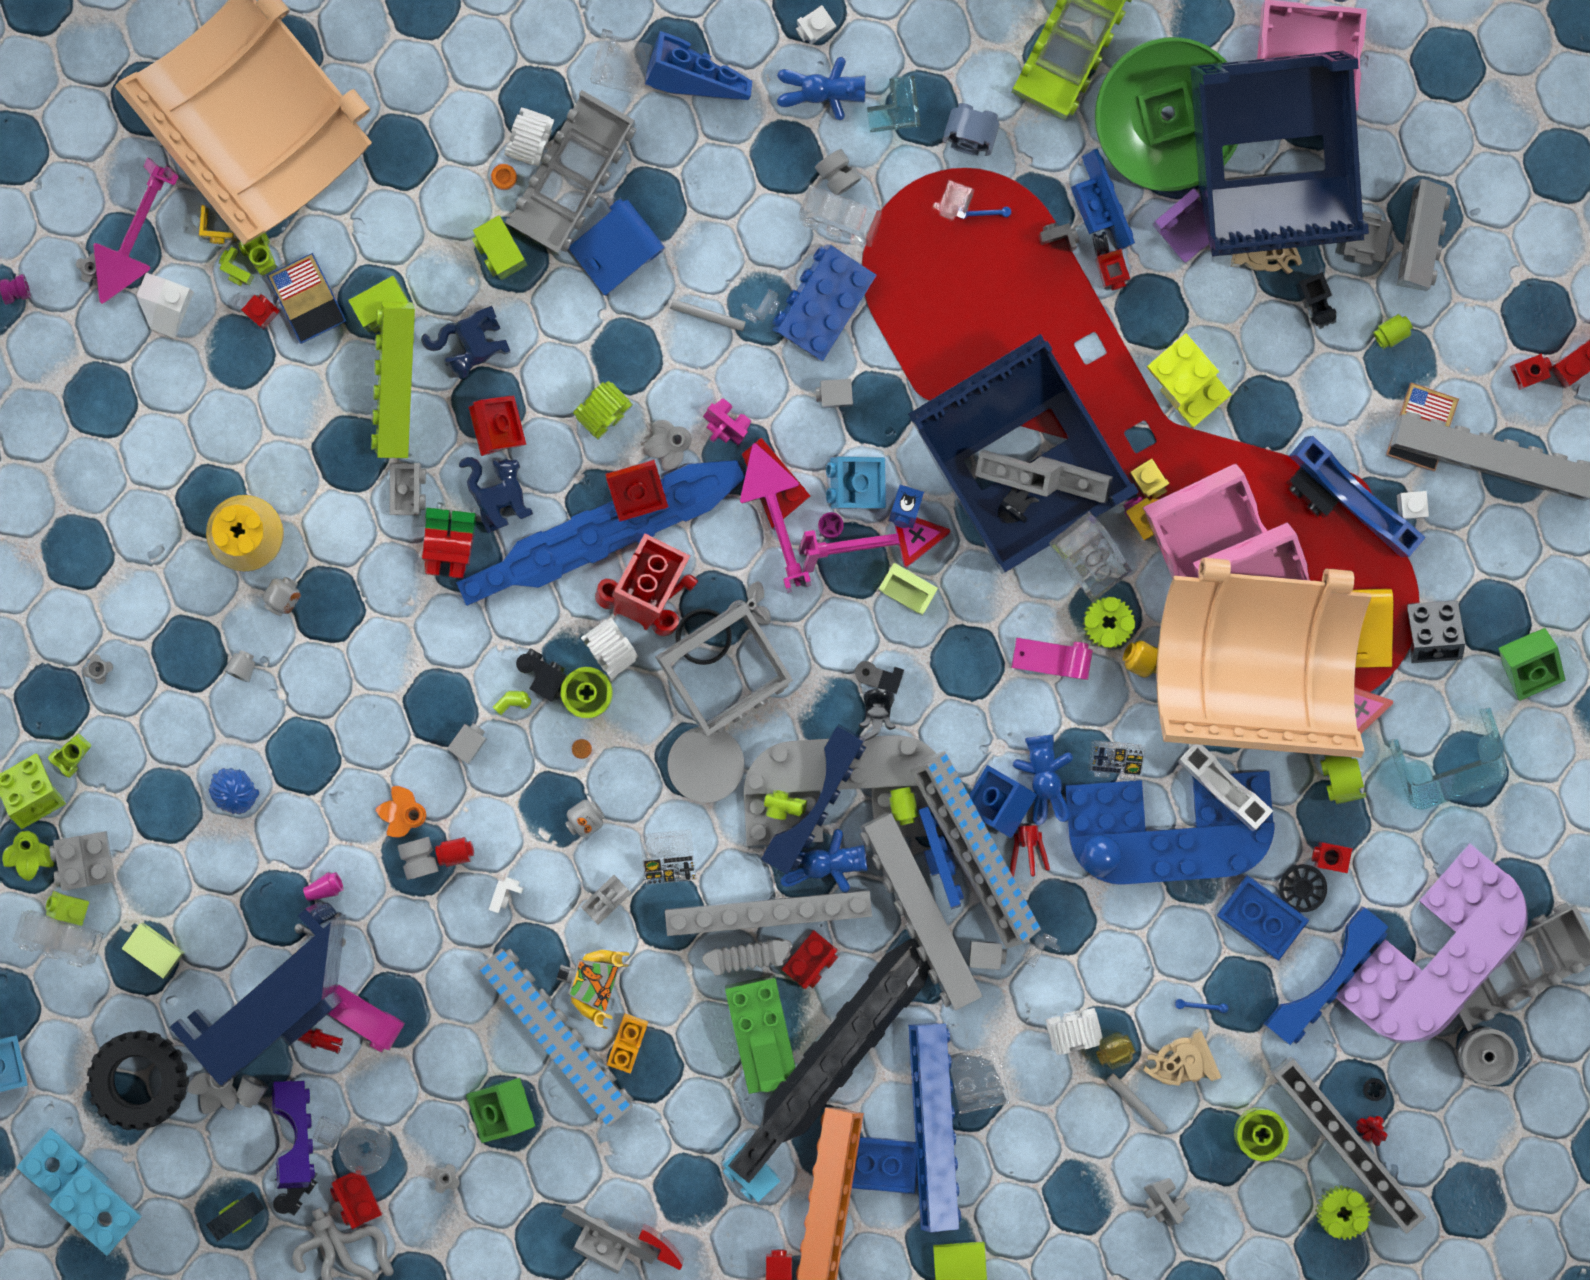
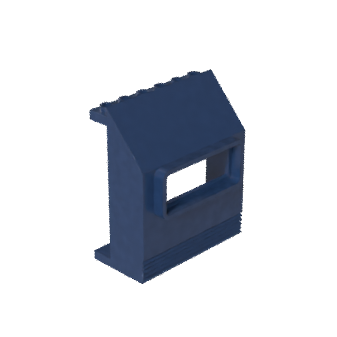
[1190,50,1369,257]
[908,334,1139,574]
[169,901,346,1086]

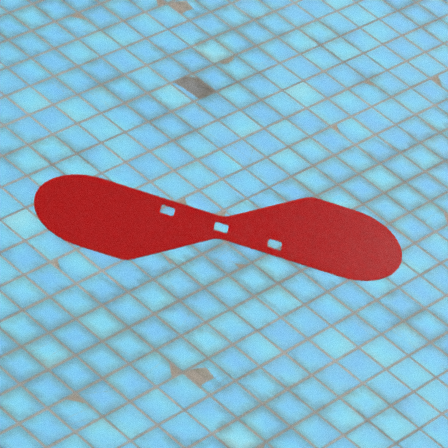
[862,168,1420,692]

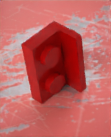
[781,930,838,990]
[330,1168,383,1230]

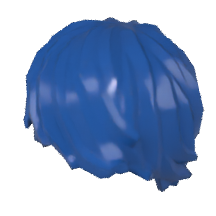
[208,768,260,814]

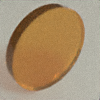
[572,739,592,759]

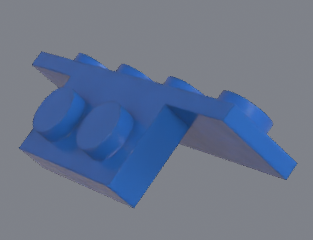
[1070,148,1135,250]

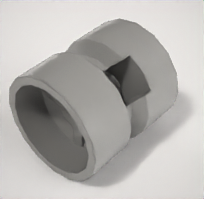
[815,149,862,197]
[397,837,439,880]

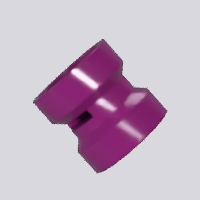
[0,274,31,305]
[818,512,844,539]

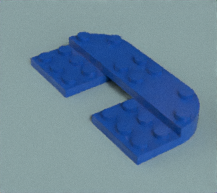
[1065,771,1275,885]

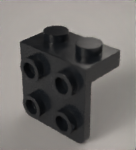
[1286,464,1356,518]

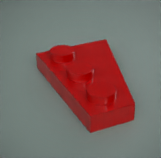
[742,438,811,529]

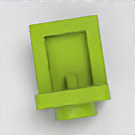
[219,246,254,286]
[45,891,90,926]

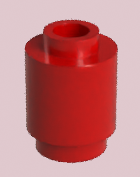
[435,837,475,867]

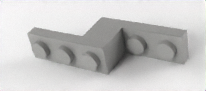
[975,450,1113,503]

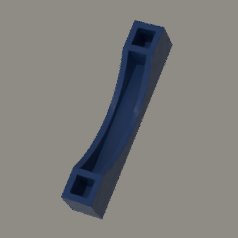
[761,724,867,875]

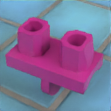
[703,398,751,445]

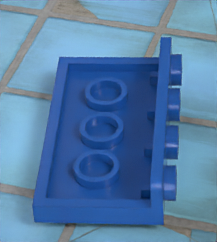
[772,244,876,361]

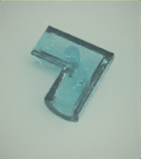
[867,76,921,133]

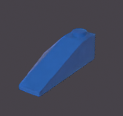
[645,31,753,100]

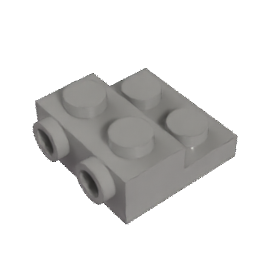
[50,831,116,891]

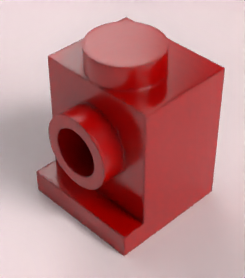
[241,294,280,330]
[1510,353,1553,390]

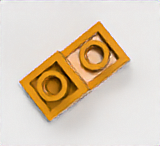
[607,1013,649,1074]

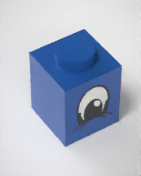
[889,485,924,529]

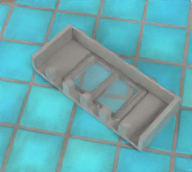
[505,90,637,256]
[1457,902,1590,1031]

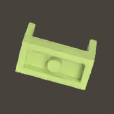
[878,563,938,615]
[122,923,185,979]

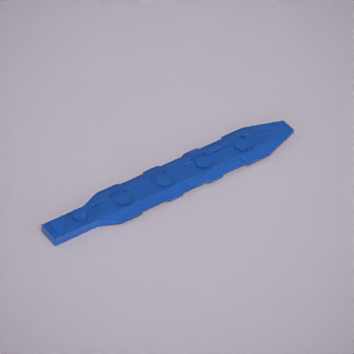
[456,460,745,606]

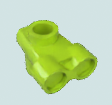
[238,232,277,275]
[48,734,91,778]
[764,790,807,820]

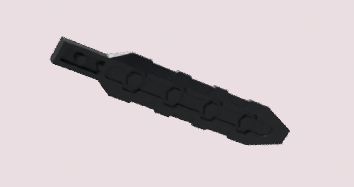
[728,938,931,1183]

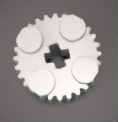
[504,107,554,166]
[581,618,639,679]
[1046,1008,1103,1055]

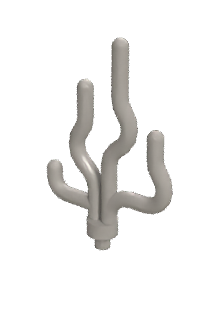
[292,1207,394,1280]

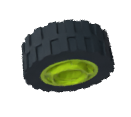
[206,1192,265,1241]

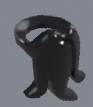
[997,487,1039,523]
[859,689,896,742]

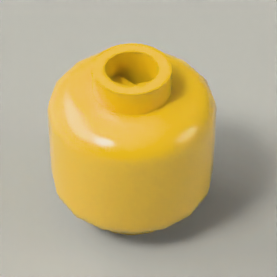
[1122,640,1158,678]

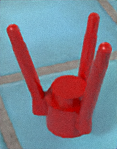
[1009,825,1050,878]

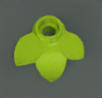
[2,831,54,881]

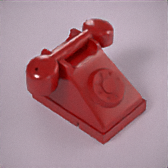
[595,534,690,636]

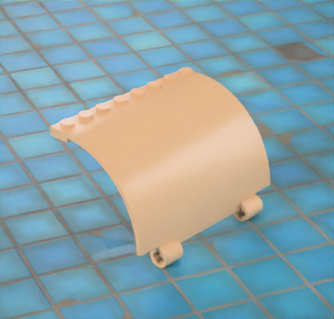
[115,0,372,245]
[1157,557,1371,758]

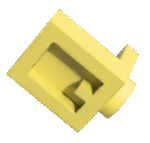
[1130,459,1170,499]

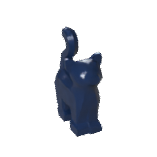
[421,306,511,379]
[459,457,533,533]

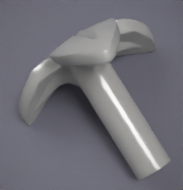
[728,581,771,625]

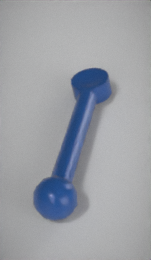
[958,207,1011,219]
[1175,999,1229,1014]

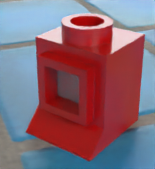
[1095,249,1130,291]

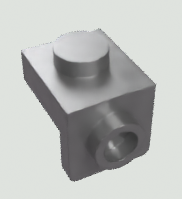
[1039,223,1079,252]

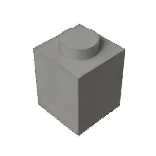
[816,379,853,408]
[447,723,487,764]
[969,941,1007,970]

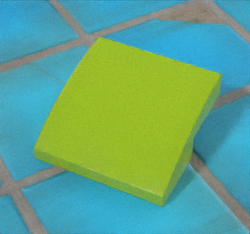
[933,1242,987,1280]

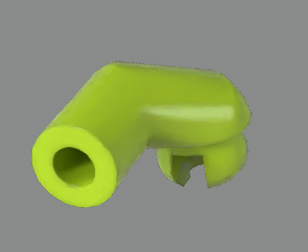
[492,691,531,715]

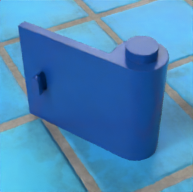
[569,199,665,296]

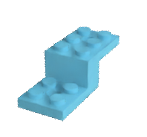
[16,1128,142,1256]

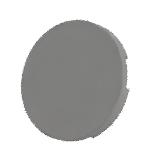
[668,727,744,803]

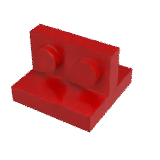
[469,395,527,456]
[605,460,668,522]

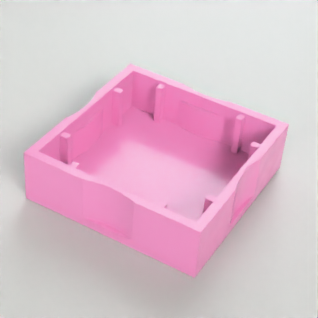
[1257,0,1367,112]
[1143,464,1267,579]
[1193,523,1310,581]

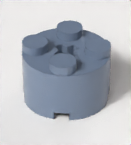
[942,103,1000,156]

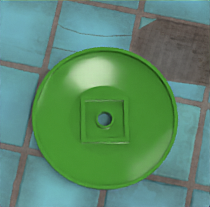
[1095,37,1238,191]

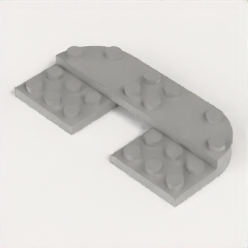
[744,735,945,846]

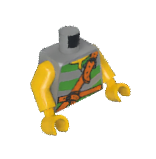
[557,949,630,1029]

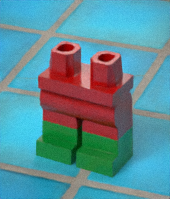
[422,507,477,579]

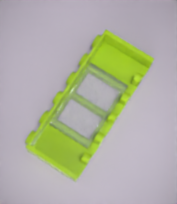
[1011,0,1132,120]

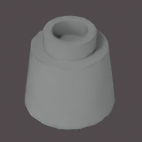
[223,650,255,683]
[237,1075,269,1108]

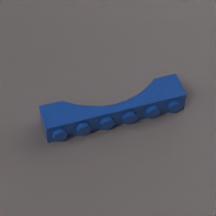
[1289,436,1426,557]
[1264,906,1388,1045]

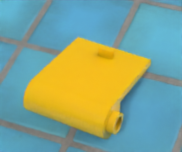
[1352,589,1393,667]

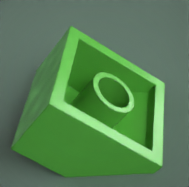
[1498,628,1566,701]
[466,1078,535,1143]

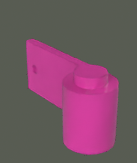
[1011,638,1093,680]
[328,985,405,1052]

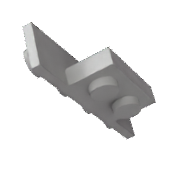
[561,1204,658,1274]

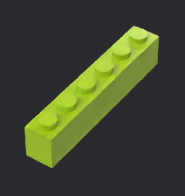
[371,302,415,458]

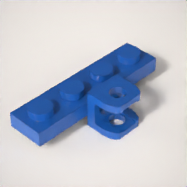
[919,807,964,910]

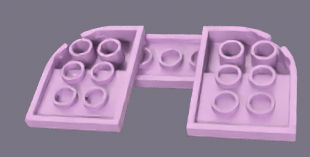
[1336,844,1528,1044]

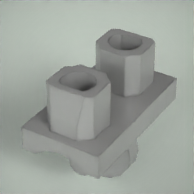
[581,875,631,925]
[1144,1178,1190,1226]

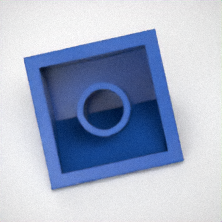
[969,765,1037,838]

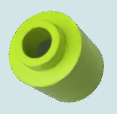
[1373,314,1413,349]
[889,787,919,825]

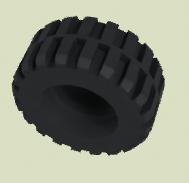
[86,1030,189,1131]

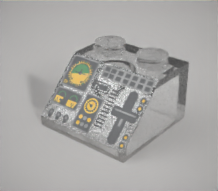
[1088,740,1146,780]
[640,829,697,885]

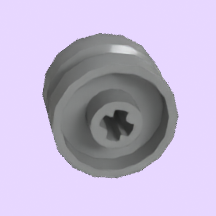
[1456,1027,1519,1086]

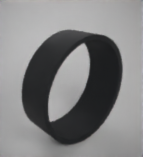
[675,609,732,665]

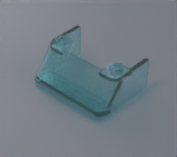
[1387,707,1507,810]

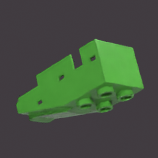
[725,974,796,1094]

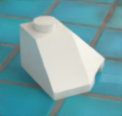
[137,273,194,339]

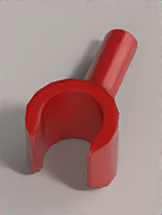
[668,574,698,600]

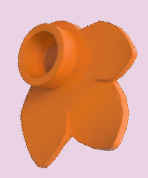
[376,786,427,837]

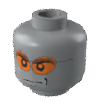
[565,800,605,838]

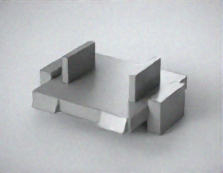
[1341,211,1393,266]

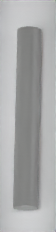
[670,299,746,331]
[1106,1073,1168,1134]

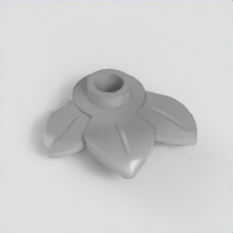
[643,420,692,471]
[187,1073,238,1114]

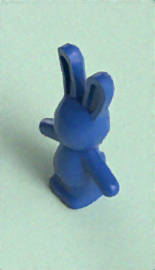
[777,57,866,121]
[1013,734,1073,825]
[781,829,868,893]

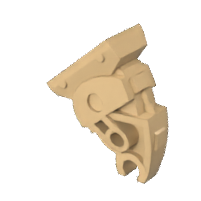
[1230,248,1302,274]
[1143,1028,1222,1086]

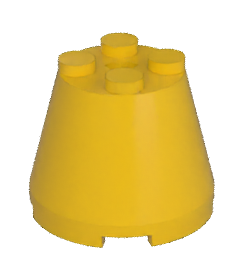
[206,495,284,572]

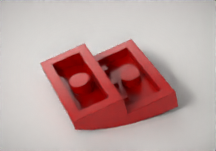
[638,1223,684,1270]

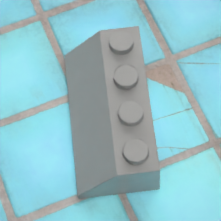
[1396,179,1450,291]

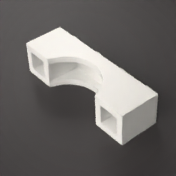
[1177,744,1273,831]

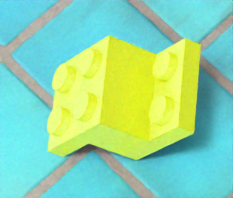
[1147,333,1232,429]

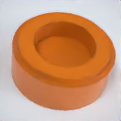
[491,164,517,190]

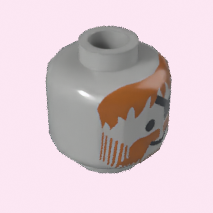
[263,577,301,616]

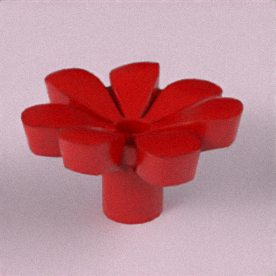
[1356,1116,1388,1146]

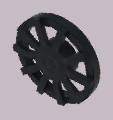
[1279,864,1327,912]

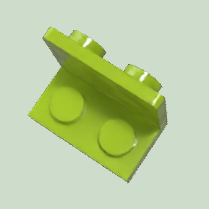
[0,753,66,830]

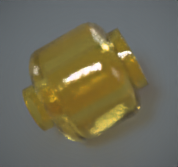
[1096,1032,1136,1070]

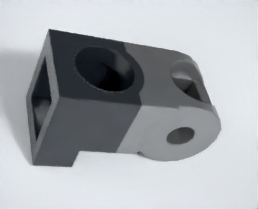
[855,661,904,695]

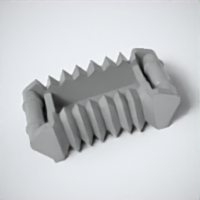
[702,938,792,976]

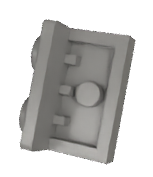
[389,463,426,515]

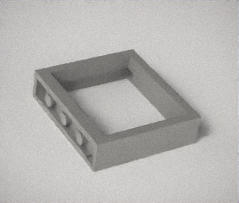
[655,601,793,736]

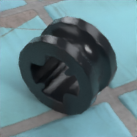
[1092,232,1109,256]
[1363,1078,1386,1101]

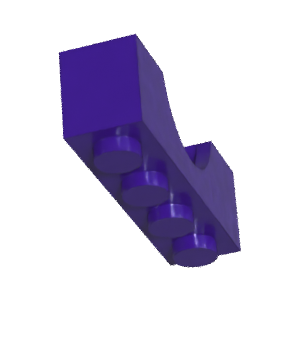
[271,1081,315,1189]

